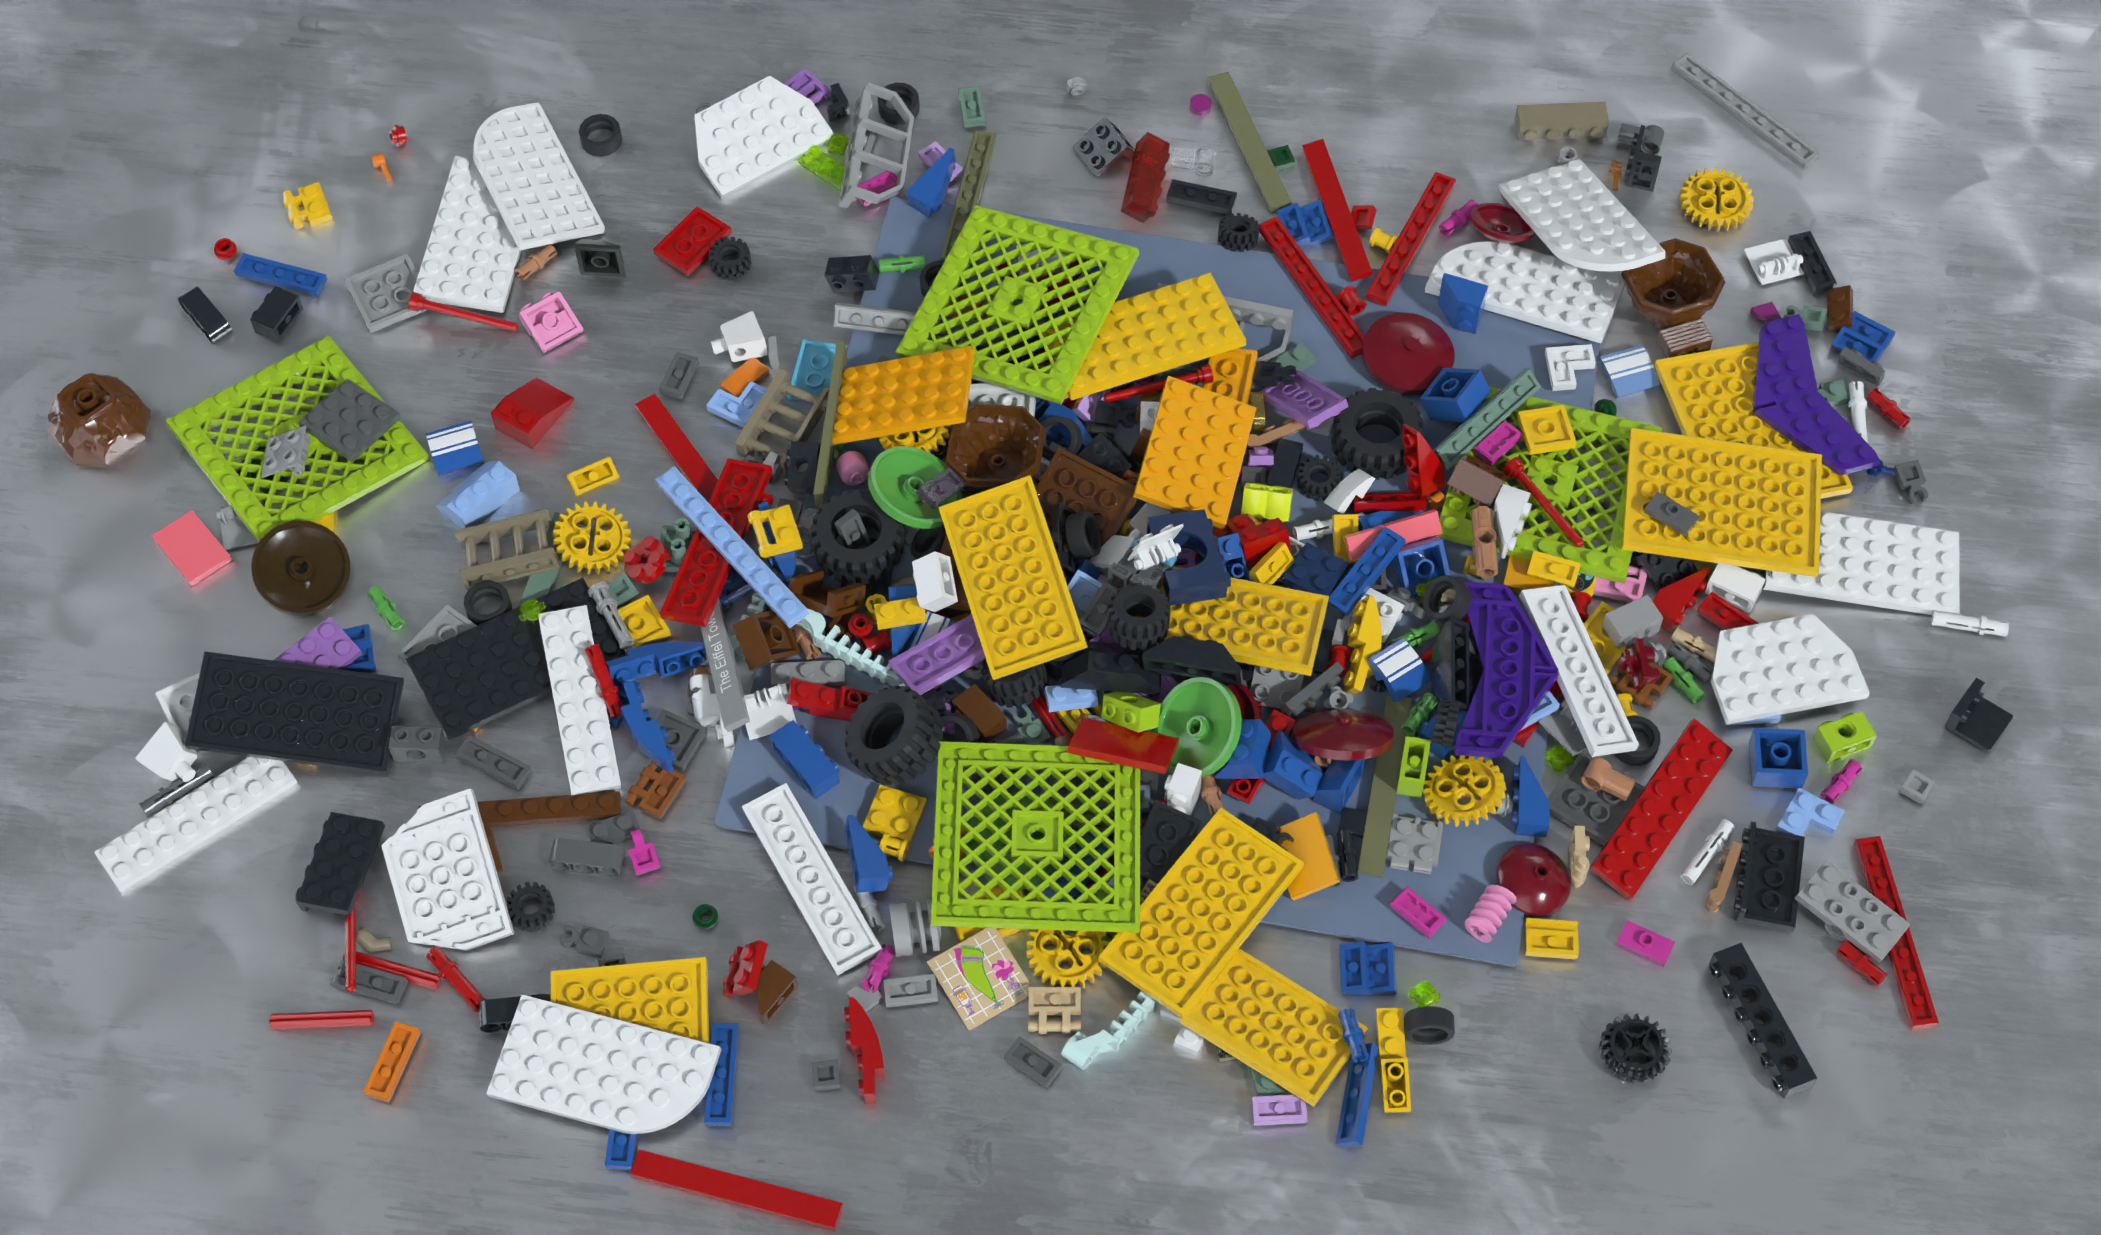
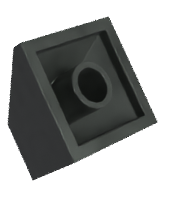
[574,239,626,277]

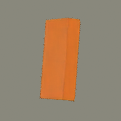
[720,358,770,398]

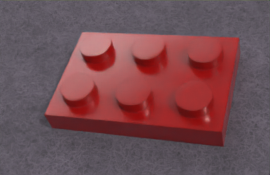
[653,206,732,276]

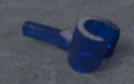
[1866,460,1895,477]

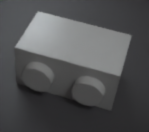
[1602,595,1663,649]

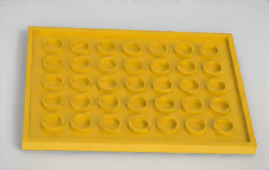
[1654,342,1853,499]
[1622,428,1822,577]

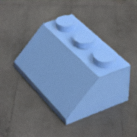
[435,461,520,529]

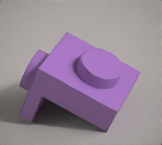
[1248,447,1274,473]

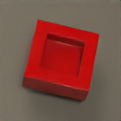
[1351,205,1377,229]

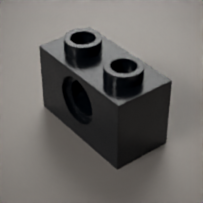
[784,441,821,494]

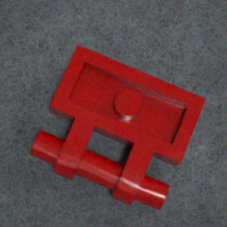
[722,940,768,997]

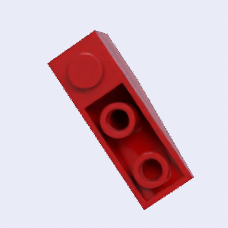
[1402,424,1446,497]
[1652,568,1710,633]

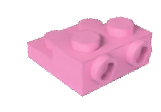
[519,291,583,353]

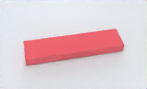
[1344,509,1442,560]

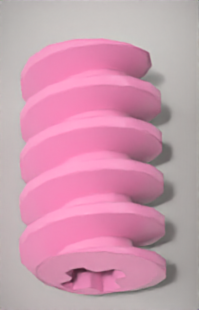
[1465,885,1517,943]

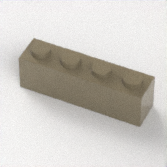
[1515,102,1609,140]

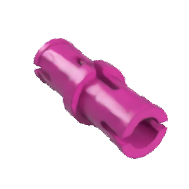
[1438,199,1478,237]
[1820,759,1863,804]
[862,944,895,993]

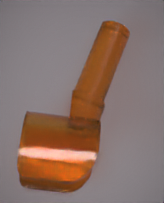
[1609,160,1623,191]

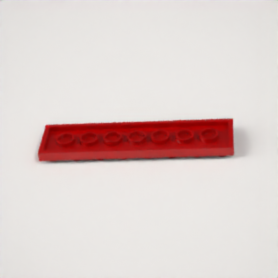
[659,458,773,627]
[1589,718,1733,900]

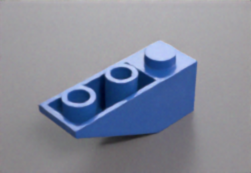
[1038,402,1093,454]
[1217,533,1250,581]
[1511,756,1550,837]

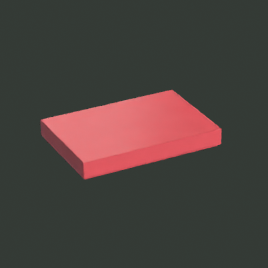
[152,510,232,587]

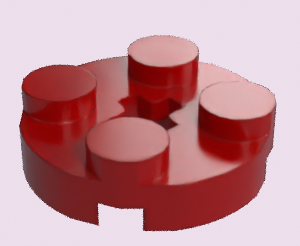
[623,536,670,584]

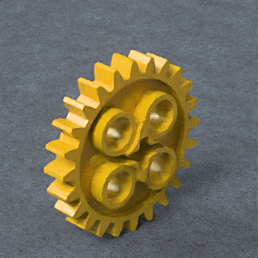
[1679,167,1754,231]
[879,425,951,453]
[553,501,631,575]
[1423,755,1506,827]
[1026,929,1110,988]

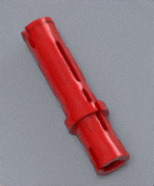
[584,644,623,718]
[426,946,487,1012]

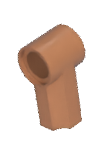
[1581,757,1636,801]

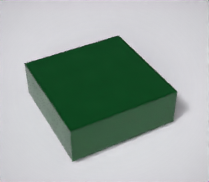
[1267,145,1296,171]

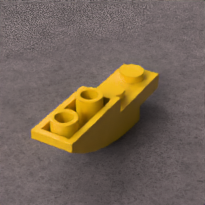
[1343,595,1382,696]
[1376,1008,1411,1113]

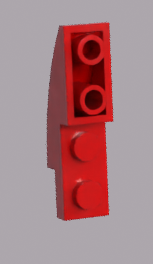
[787,678,872,721]
[1227,709,1296,805]
[844,997,885,1104]

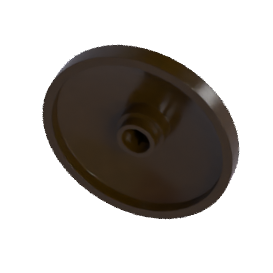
[251,521,351,616]

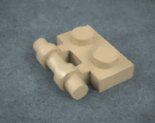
[1568,826,1590,887]
[1028,987,1081,1034]

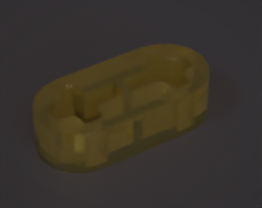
[1250,392,1266,431]

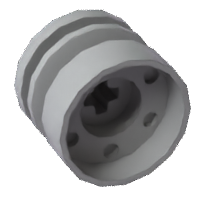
[889,897,942,957]

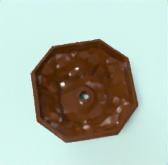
[1621,238,1726,329]
[47,373,151,466]
[945,404,1045,493]

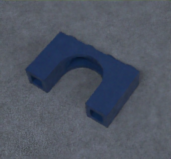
[1146,509,1231,605]

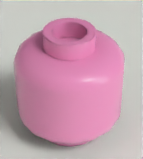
[836,451,870,486]

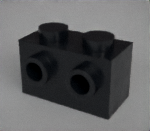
[824,255,880,293]
[250,286,303,342]

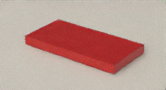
[1068,717,1179,774]

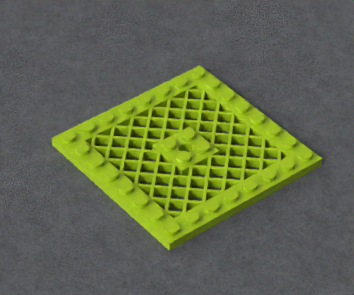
[895,205,1140,405]
[165,336,429,542]
[1437,386,1662,584]
[931,741,1140,933]

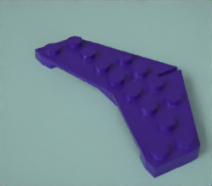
[1753,314,1880,475]
[1455,581,1559,758]

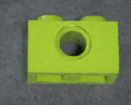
[1101,692,1161,732]
[1813,711,1877,763]
[1396,736,1431,798]

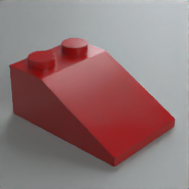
[491,377,574,449]

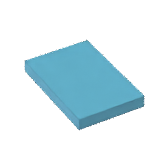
[787,339,848,403]

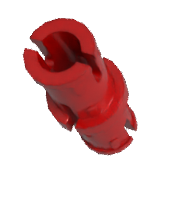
[1866,387,1911,429]
[1836,940,1888,986]

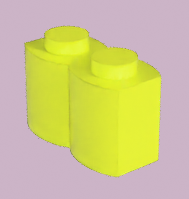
[1241,483,1293,523]

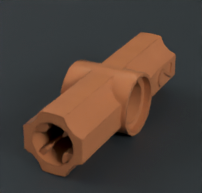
[1471,506,1498,578]

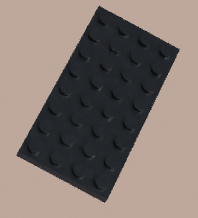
[405,578,626,740]
[185,651,404,774]

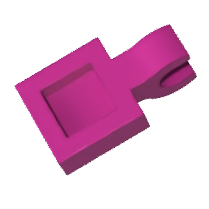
[628,829,661,876]

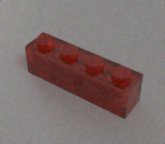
[1120,132,1170,223]

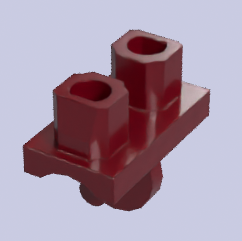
[1617,638,1660,689]

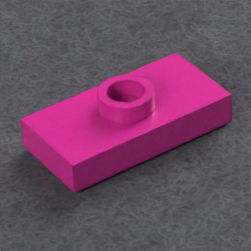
[857,171,898,207]
[1473,420,1523,466]
[1390,886,1447,939]
[1616,920,1675,966]

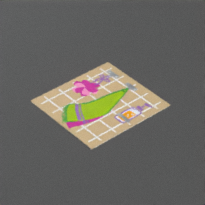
[927,928,1032,1031]

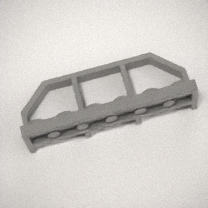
[839,82,914,208]
[1156,283,1293,370]

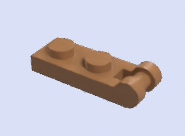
[1245,418,1306,453]
[1705,841,1743,913]

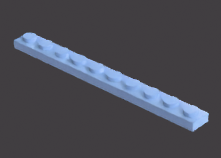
[655,466,809,628]

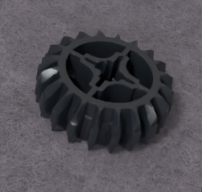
[1599,1013,1672,1084]

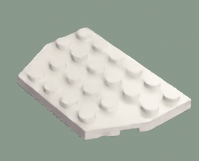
[694,76,835,199]
[1711,614,1870,725]
[381,788,515,951]

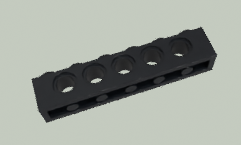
[1709,943,1817,1099]

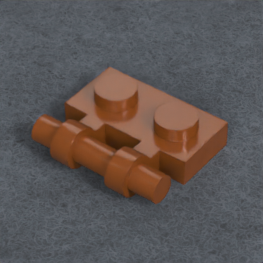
[1609,662,1674,709]
[624,761,687,820]

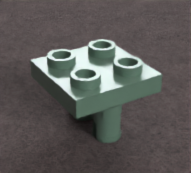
[660,518,697,572]

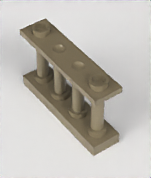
[734,369,829,474]
[455,508,560,590]

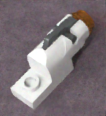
[687,667,735,748]

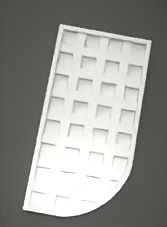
[473,102,605,250]
[413,156,522,313]
[1499,159,1665,272]
[1425,241,1625,343]
[1763,512,1960,615]
[486,995,722,1134]

